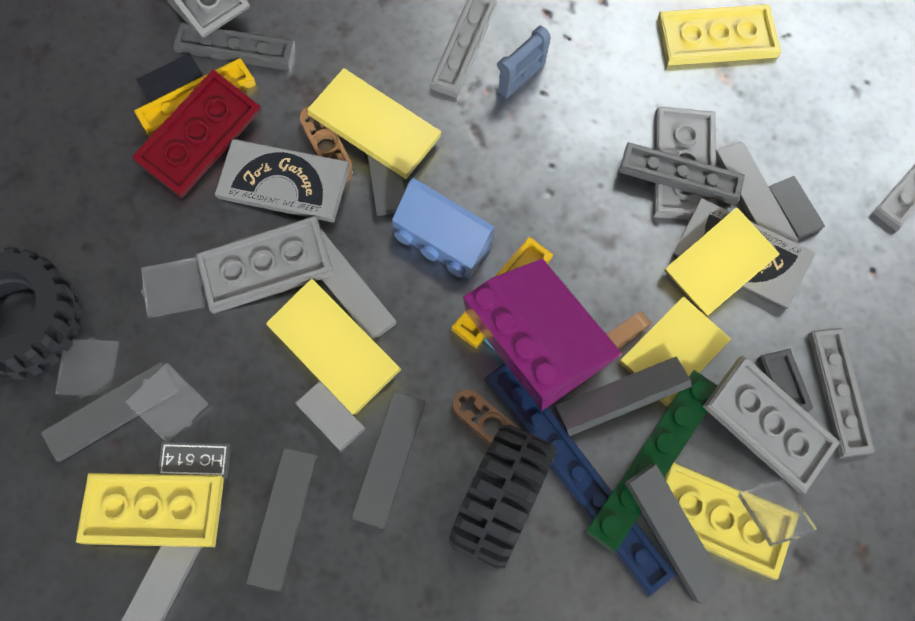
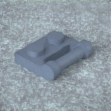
[497,25,551,99]

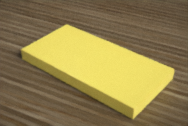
[658,4,781,66]
[307,68,441,179]
[266,279,402,415]
[647,463,798,580]
[76,473,224,548]

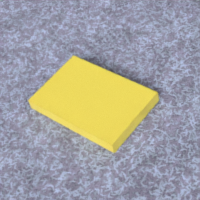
[664,207,780,316]
[619,296,731,407]

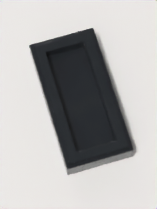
[136,53,203,102]

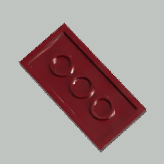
[132,69,261,199]

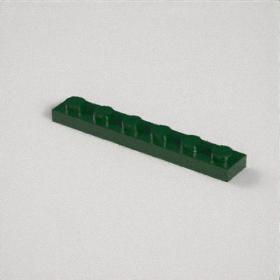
[585,370,718,553]

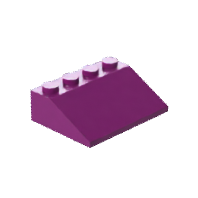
[463,258,622,411]

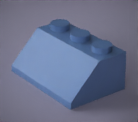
[392,178,494,280]

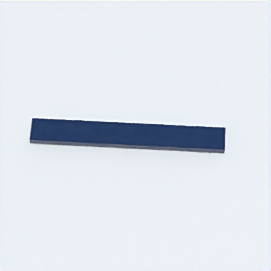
[484,363,676,597]

